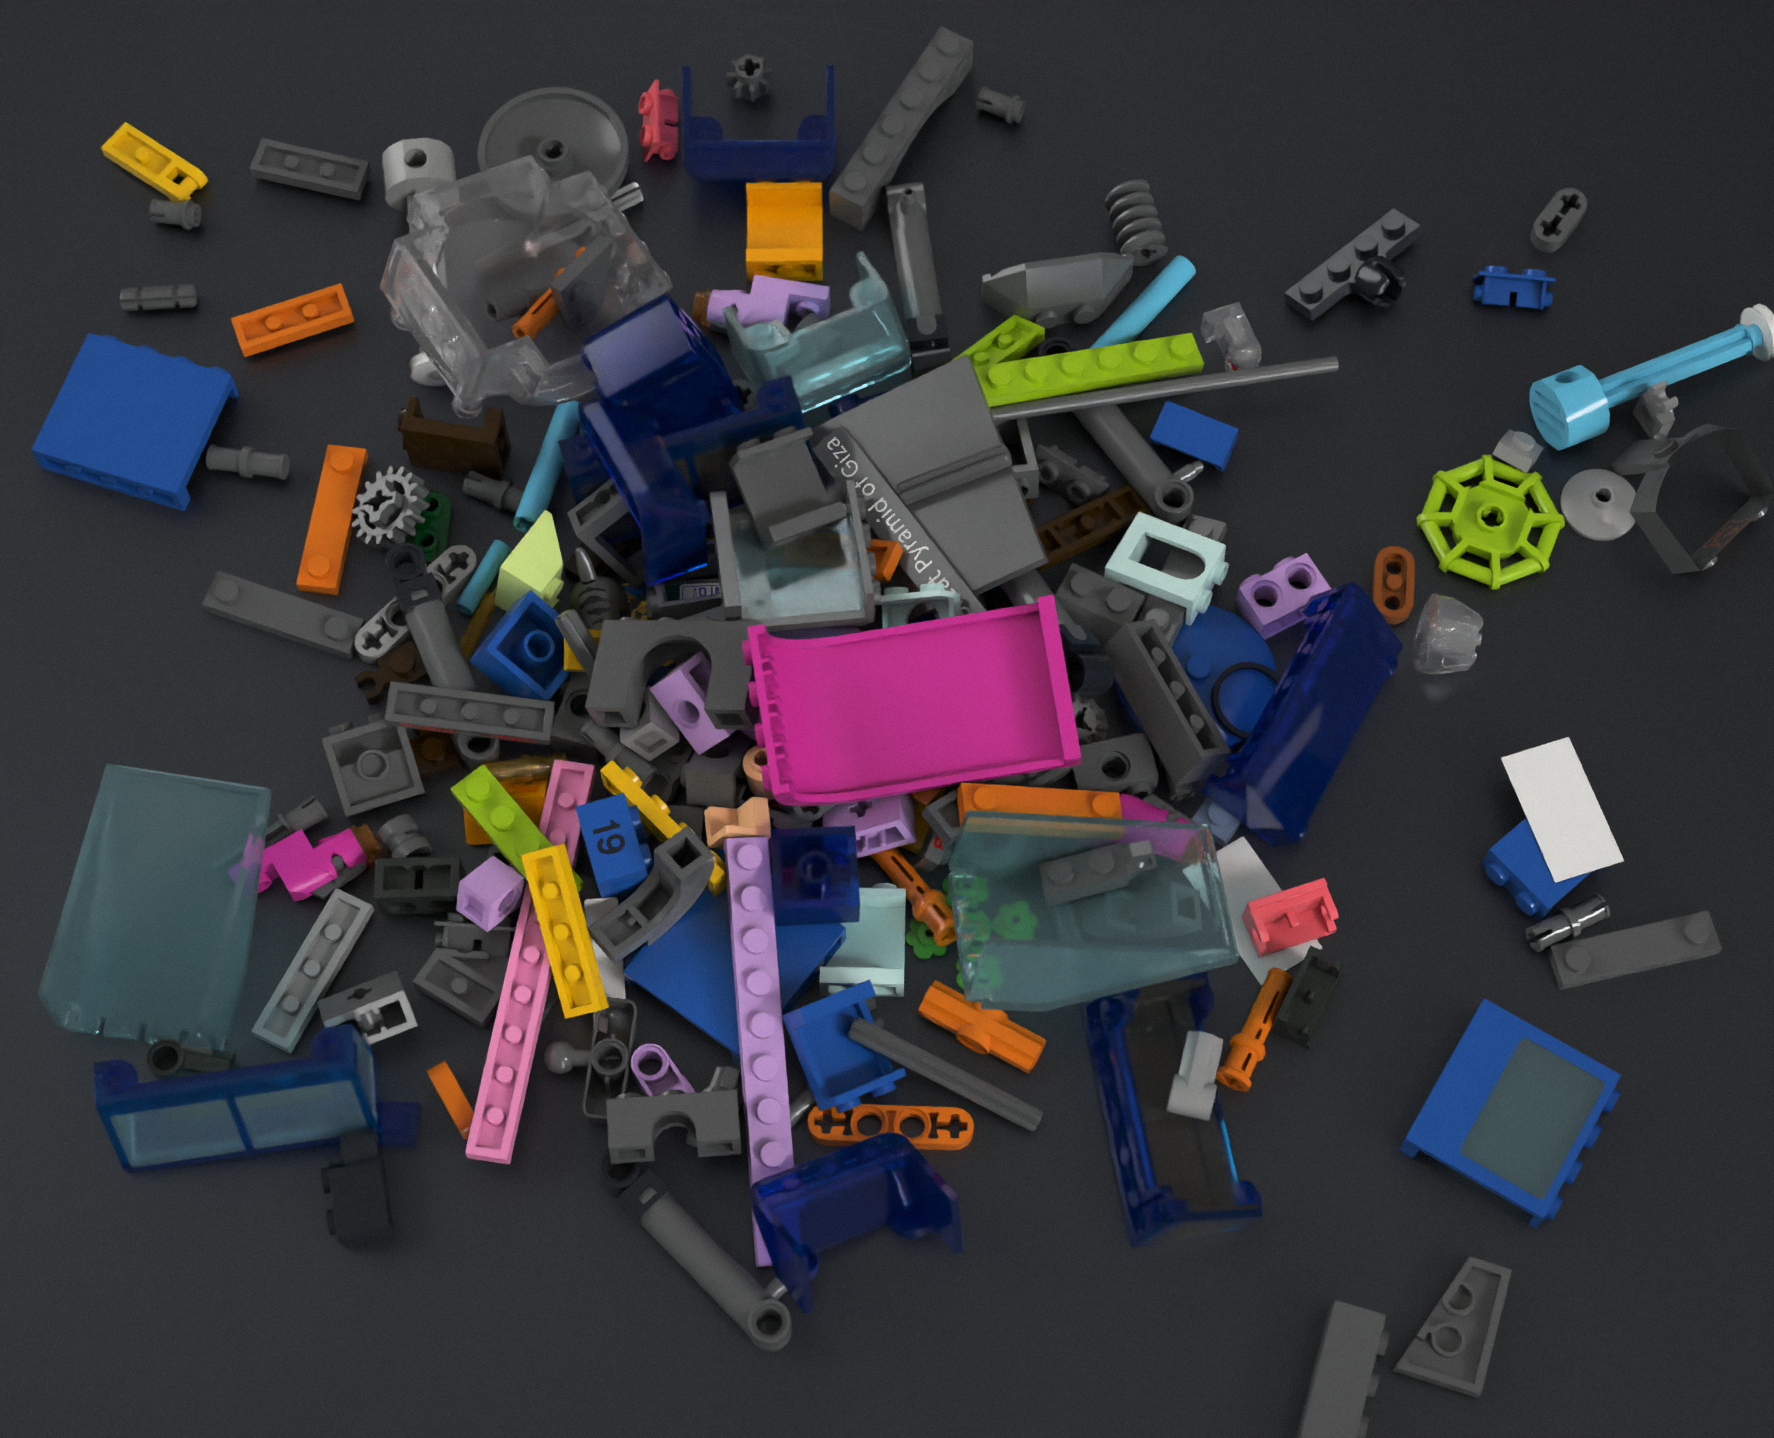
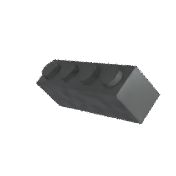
[1100,619,1231,785]
[1297,1300,1390,1438]

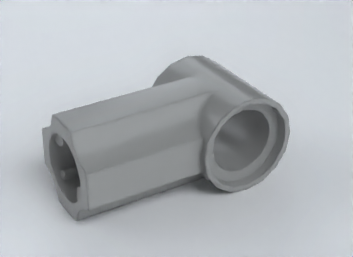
[1166,1031,1224,1121]

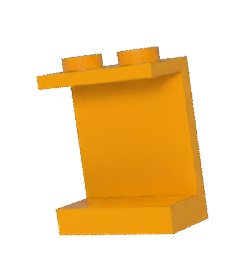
[746,180,823,281]

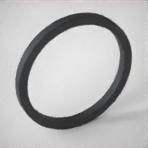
[1211,662,1291,741]

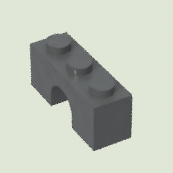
[606,1086,741,1164]

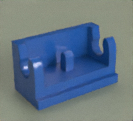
[1149,400,1239,472]

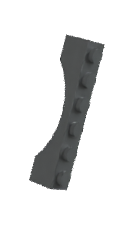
[830,26,973,231]

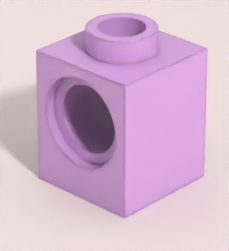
[456,856,525,932]

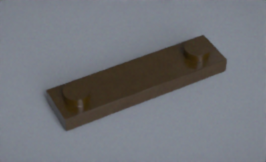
[1035,484,1153,572]

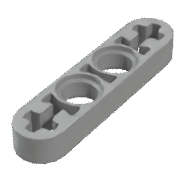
[354,545,478,665]

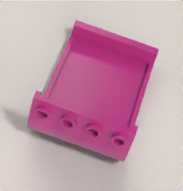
[742,594,1082,806]

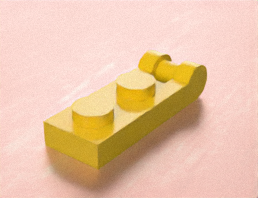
[101,122,208,203]

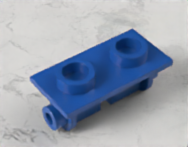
[1473,266,1556,310]

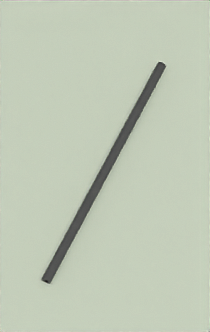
[990,356,1339,422]

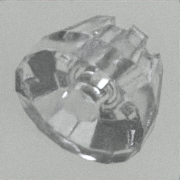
[1413,593,1483,675]

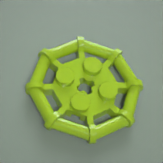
[1416,455,1565,590]

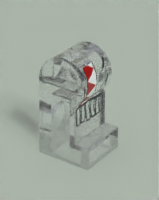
[1200,301,1261,372]

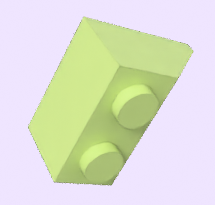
[495,510,564,612]

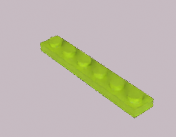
[974,333,1204,407]

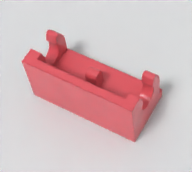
[1241,878,1339,958]

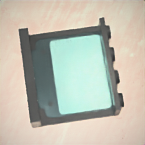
[710,480,881,632]

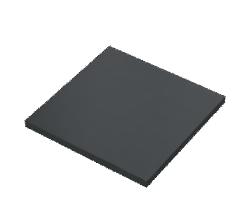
[788,354,1049,632]

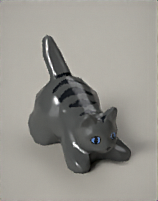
[569,547,628,630]

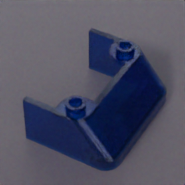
[682,65,835,182]
[578,398,710,587]
[750,1133,963,1314]

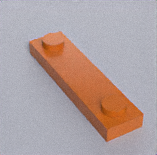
[296,444,368,595]
[956,783,1124,837]

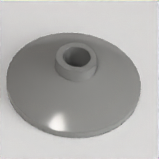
[1560,469,1636,541]

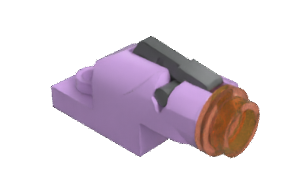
[693,275,830,340]

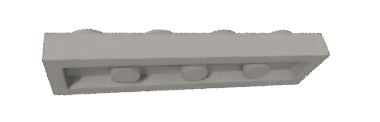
[251,888,374,1054]

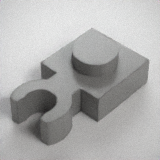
[1633,380,1678,439]

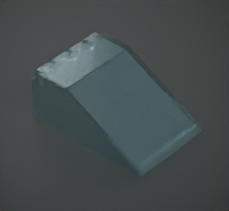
[38,763,272,1051]
[947,810,1239,1012]

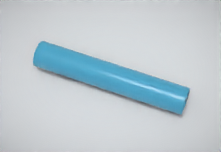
[1089,255,1196,349]
[513,398,584,534]

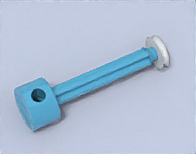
[1529,303,1774,450]

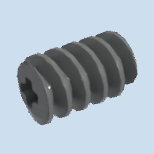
[1105,179,1169,267]

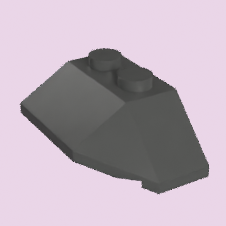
[981,252,1134,329]

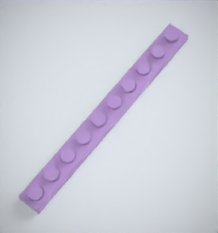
[724,837,802,1267]

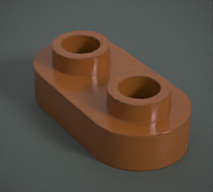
[1371,546,1415,624]

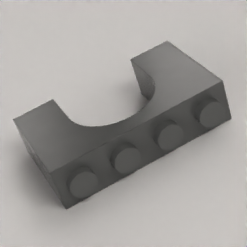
[585,617,762,730]

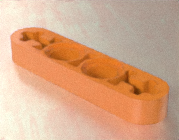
[807,1104,974,1150]

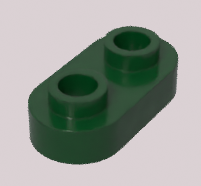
[408,491,453,567]

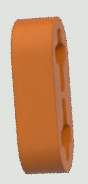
[426,1060,474,1140]

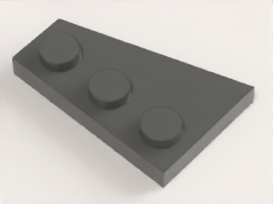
[1392,1256,1512,1398]

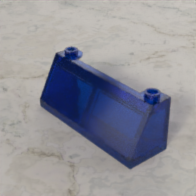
[1201,581,1403,848]

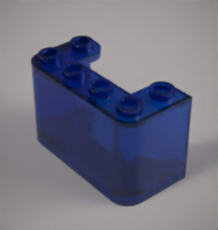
[579,292,746,454]

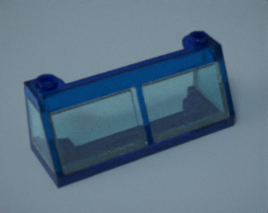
[93,1024,381,1173]

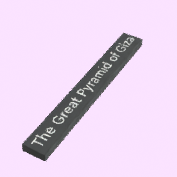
[812,424,988,615]

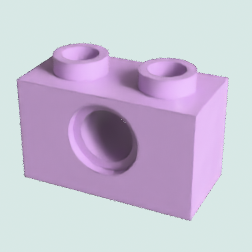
[649,651,736,755]

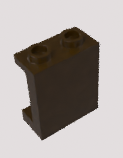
[397,396,511,481]

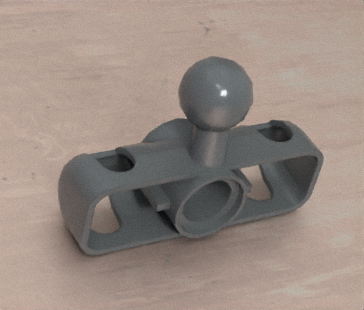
[544,997,638,1127]

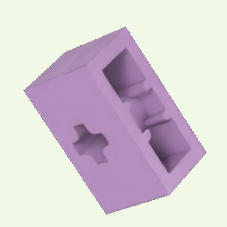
[823,793,916,863]

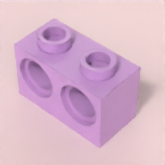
[1235,553,1332,640]

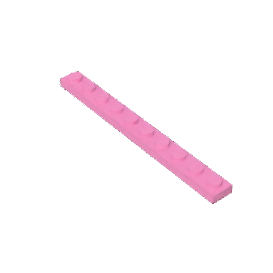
[465,759,597,1165]

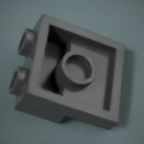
[321,711,425,817]

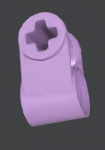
[631,1044,696,1129]

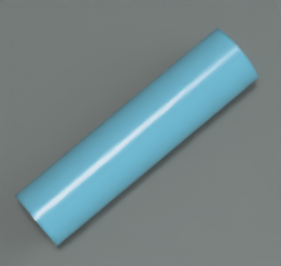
[455,540,511,615]

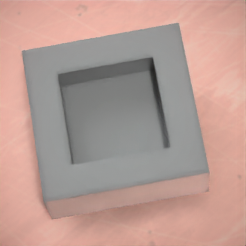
[1493,429,1544,473]

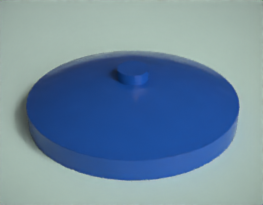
[1115,605,1277,751]

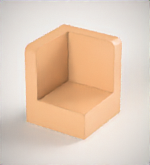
[704,797,772,849]

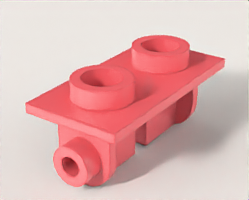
[639,79,678,162]

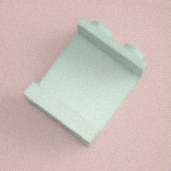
[819,882,906,997]

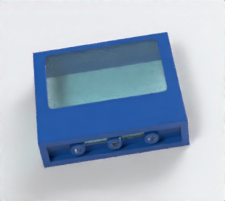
[1399,998,1621,1229]

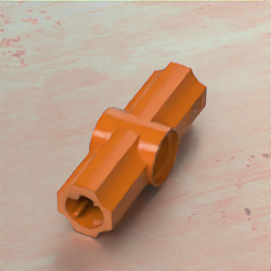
[918,980,1046,1074]

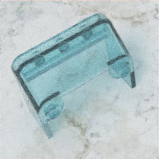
[722,251,912,419]

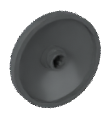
[478,87,629,222]

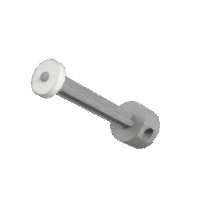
[382,138,467,387]

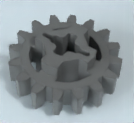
[352,466,430,551]

